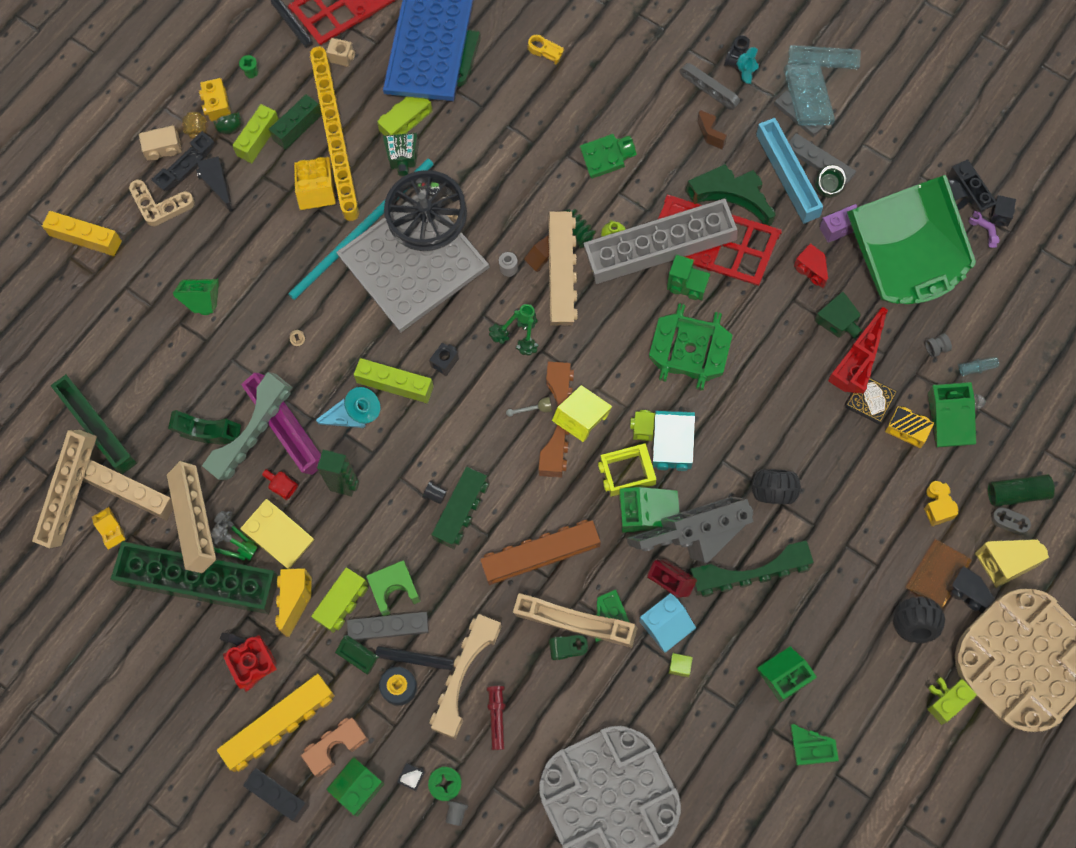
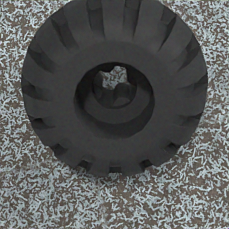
[752,469,801,504]
[893,597,945,643]

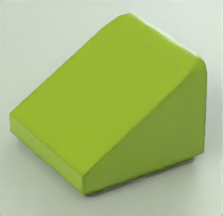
[669,653,692,677]

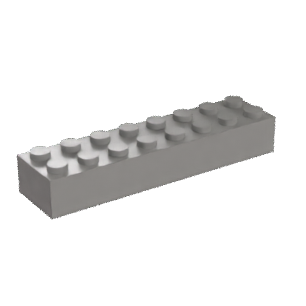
[584,199,737,284]

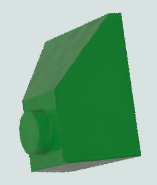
[173,279,219,315]

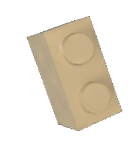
[139,125,182,161]

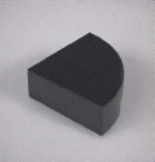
[219,632,246,646]

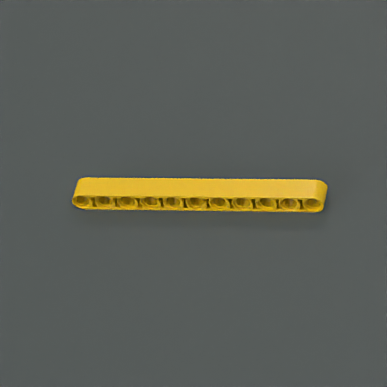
[310,47,359,221]

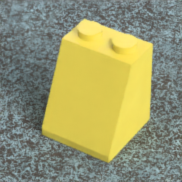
[975,540,1049,588]

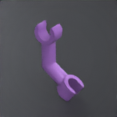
[968,211,999,248]

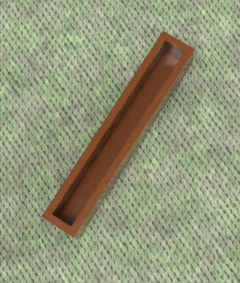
[480,520,601,585]

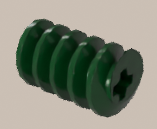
[564,209,596,249]

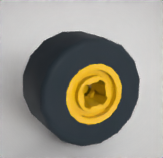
[379,667,417,706]

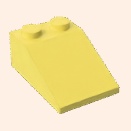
[240,499,314,569]

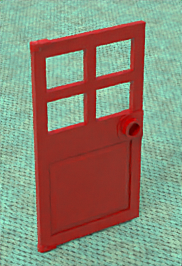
[288,0,396,45]
[658,194,782,286]

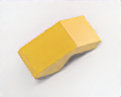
[92,507,125,550]

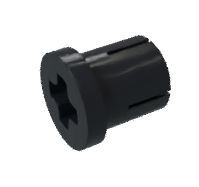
[422,481,447,505]

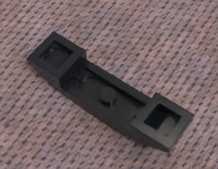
[151,131,215,192]

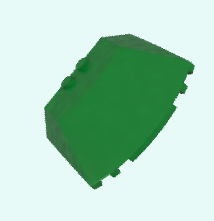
[847,175,976,304]

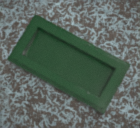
[335,635,379,675]

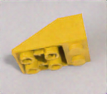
[294,157,336,210]
[276,569,312,637]

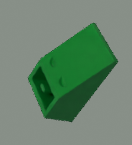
[928,382,976,447]
[619,487,680,533]

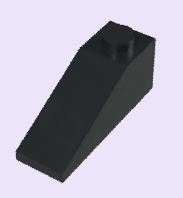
[196,156,233,212]

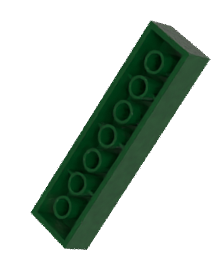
[110,542,278,614]

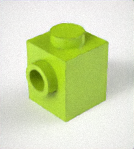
[630,410,655,441]

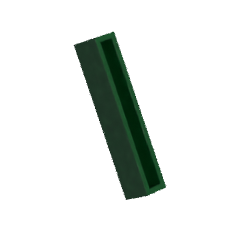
[50,374,137,475]

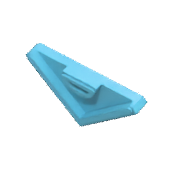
[316,399,366,428]

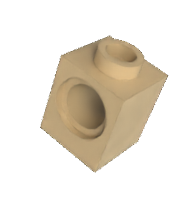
[326,38,355,67]

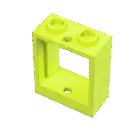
[598,443,656,497]

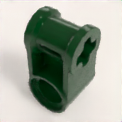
[549,635,588,660]

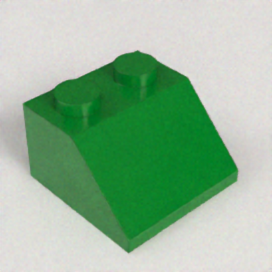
[326,757,385,817]

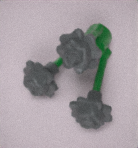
[211,511,258,561]

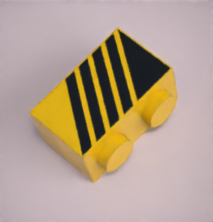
[885,406,934,449]

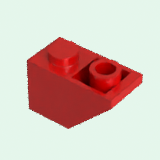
[794,243,828,288]

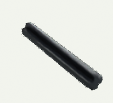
[270,0,313,48]
[375,646,454,671]

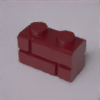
[647,560,697,598]

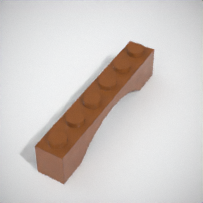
[539,362,574,478]

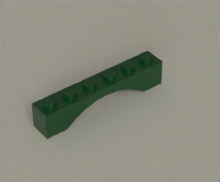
[690,540,814,597]

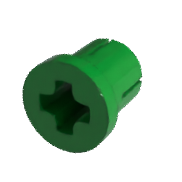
[239,55,258,79]

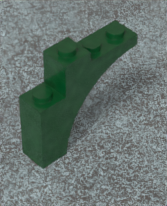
[685,164,776,226]

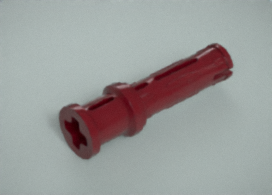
[486,686,505,750]

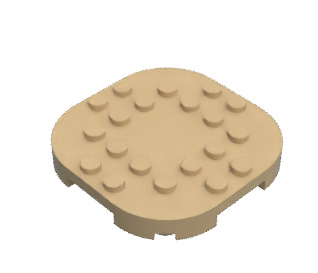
[955,589,1076,732]

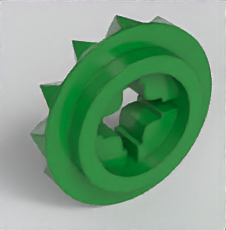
[428,767,461,801]

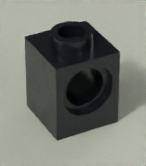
[990,195,1016,227]
[429,343,459,376]

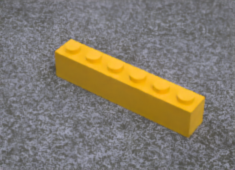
[217,674,335,772]

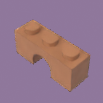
[301,718,369,778]

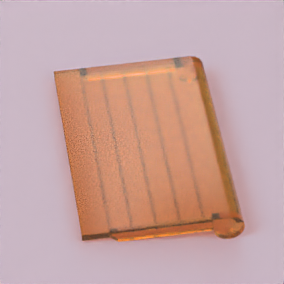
[906,539,972,609]

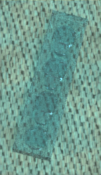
[788,45,861,69]

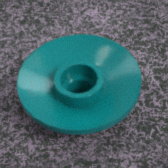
[344,387,380,424]

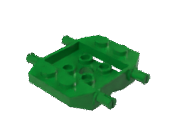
[649,304,733,390]

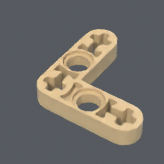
[129,180,195,226]

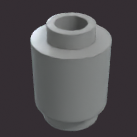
[499,252,518,277]

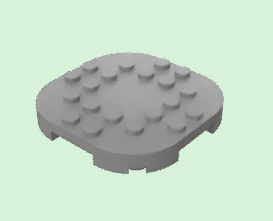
[540,726,681,848]

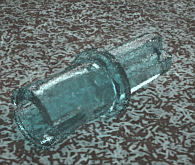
[959,357,999,376]

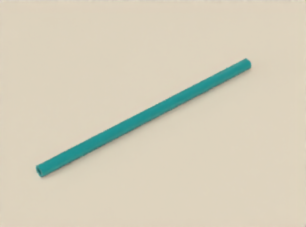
[288,158,434,300]

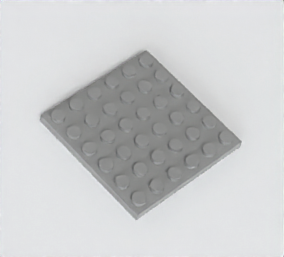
[336,189,490,333]

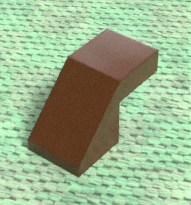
[697,110,727,149]
[524,235,549,271]

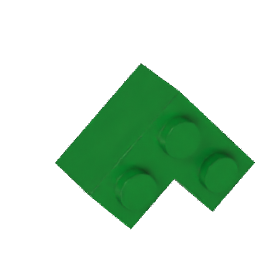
[667,255,710,300]

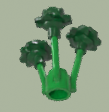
[489,304,539,356]

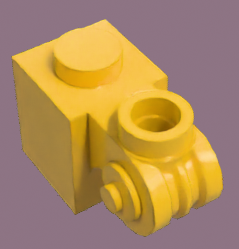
[924,481,958,526]

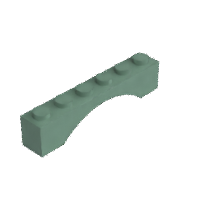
[202,372,293,480]

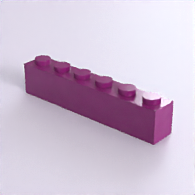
[241,372,321,475]

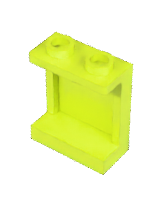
[552,385,612,442]

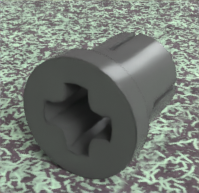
[445,800,469,826]

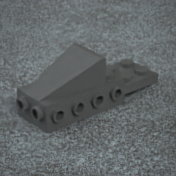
[626,497,753,563]

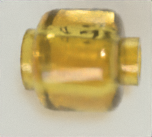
[182,112,206,139]

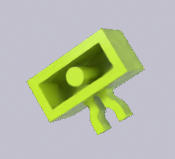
[927,677,977,725]

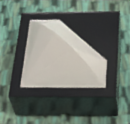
[397,763,425,791]

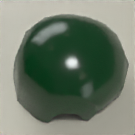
[214,112,242,134]

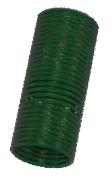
[988,474,1055,507]

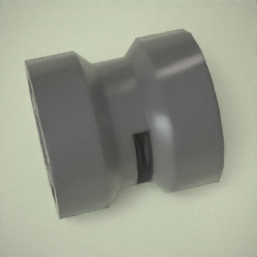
[925,333,952,358]

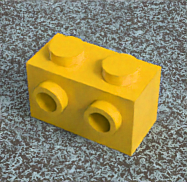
[199,78,231,121]

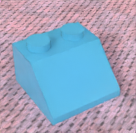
[639,593,696,653]

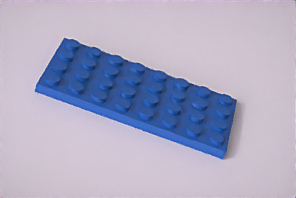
[383,0,473,101]

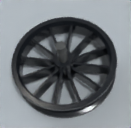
[384,170,467,251]

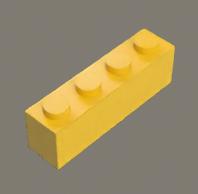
[42,211,122,256]

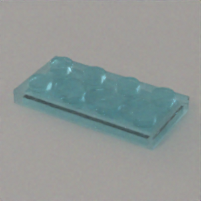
[784,64,835,125]

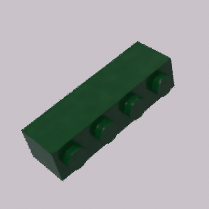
[317,449,359,497]
[432,467,490,549]

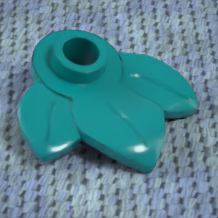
[737,47,759,84]

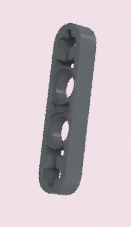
[680,63,740,110]

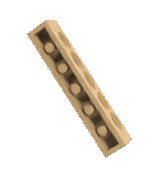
[32,430,97,548]

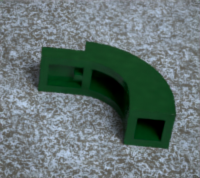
[168,410,241,445]

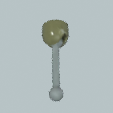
[506,397,552,417]

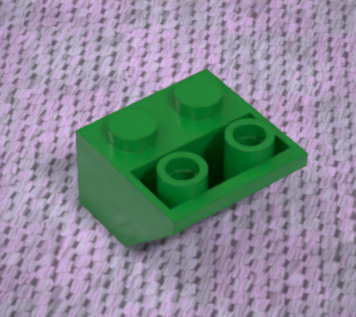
[756,647,817,703]

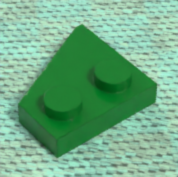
[595,590,630,642]
[790,724,839,766]

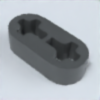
[991,507,1031,535]

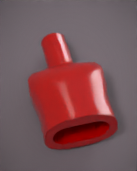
[262,469,298,500]

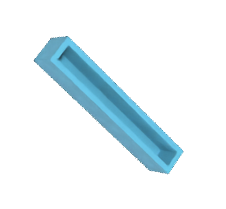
[756,118,823,224]

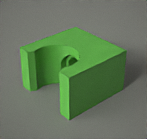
[367,560,421,616]

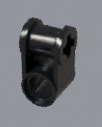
[724,35,750,72]

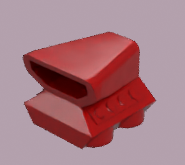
[223,634,277,692]

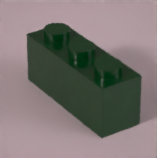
[269,94,322,150]

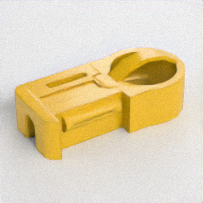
[528,35,564,64]

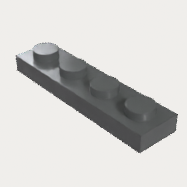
[789,133,856,187]
[347,612,429,641]

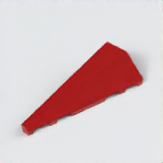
[828,307,888,394]

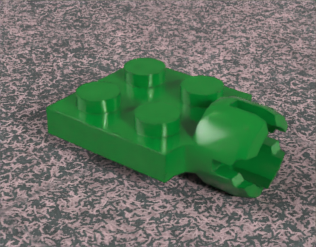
[580,134,637,179]

